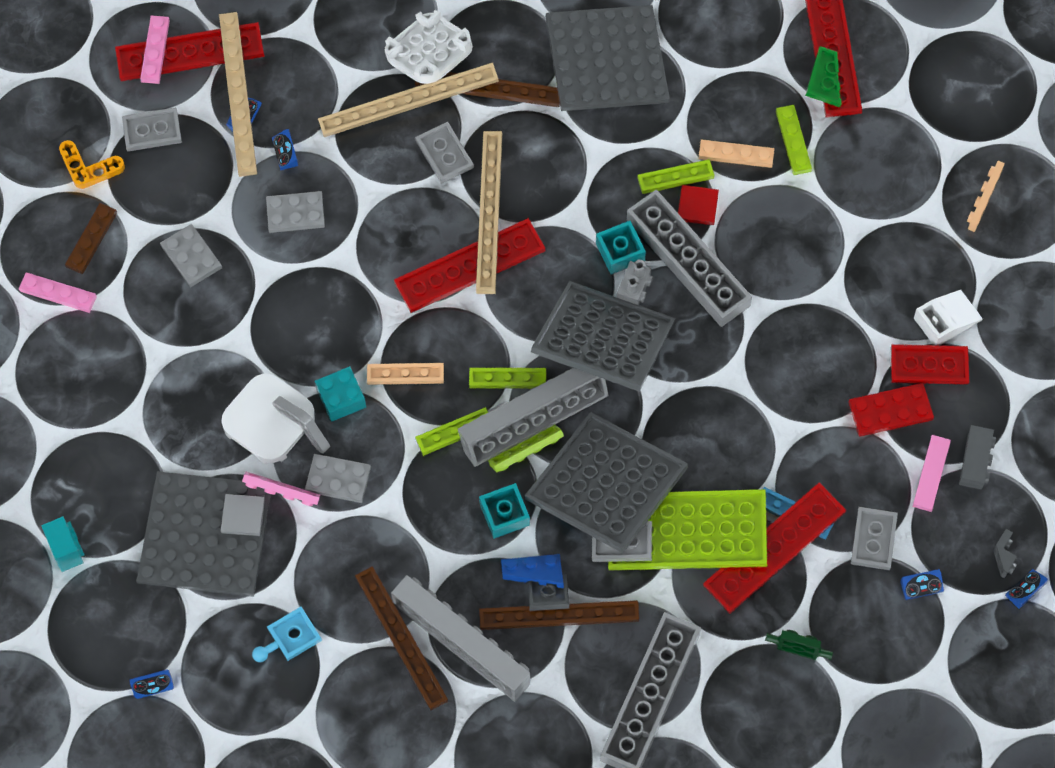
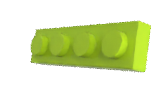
[776,105,812,175]
[638,159,714,194]
[469,368,546,389]
[415,407,488,456]
[488,425,564,472]

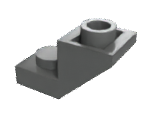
[994,529,1017,578]

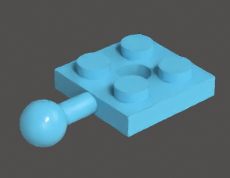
[252,607,322,662]

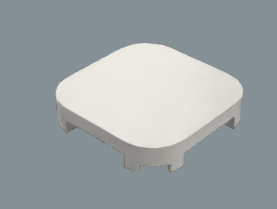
[385,10,473,84]
[222,374,315,464]

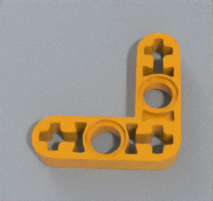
[59,140,125,189]

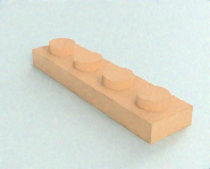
[699,140,774,168]
[967,161,1005,232]
[367,363,444,385]

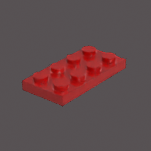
[890,344,969,384]
[849,383,934,437]

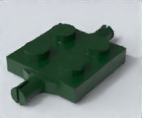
[765,630,833,660]

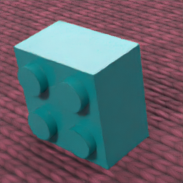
[596,220,646,274]
[315,366,366,422]
[479,483,530,539]
[41,516,85,572]

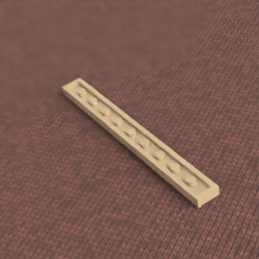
[219,12,257,177]
[318,63,499,137]
[476,131,502,294]

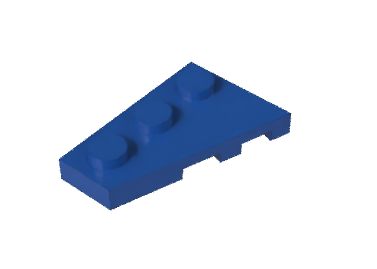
[501,554,564,588]

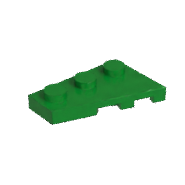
[805,46,841,107]

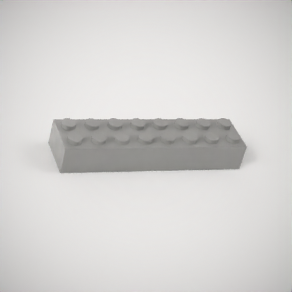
[627,189,752,327]
[458,368,609,467]
[391,575,530,702]
[600,612,701,768]

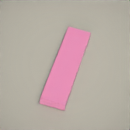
[912,435,951,512]

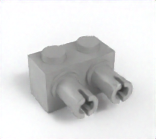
[617,260,653,305]

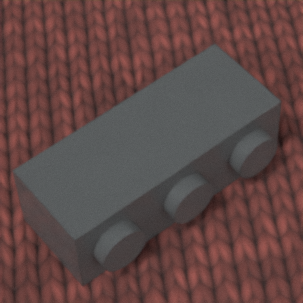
[959,425,996,490]

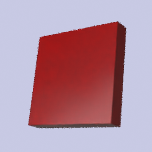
[678,185,719,225]

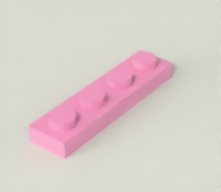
[140,16,170,84]
[19,272,97,313]
[242,471,320,506]

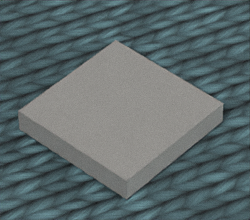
[221,494,265,536]

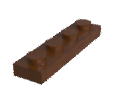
[65,203,117,274]

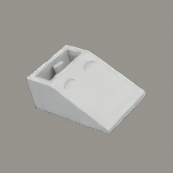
[914,290,983,346]

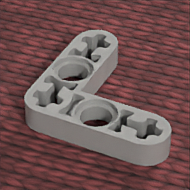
[272,396,330,454]

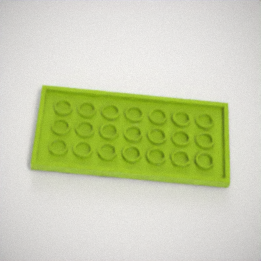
[608,489,767,570]

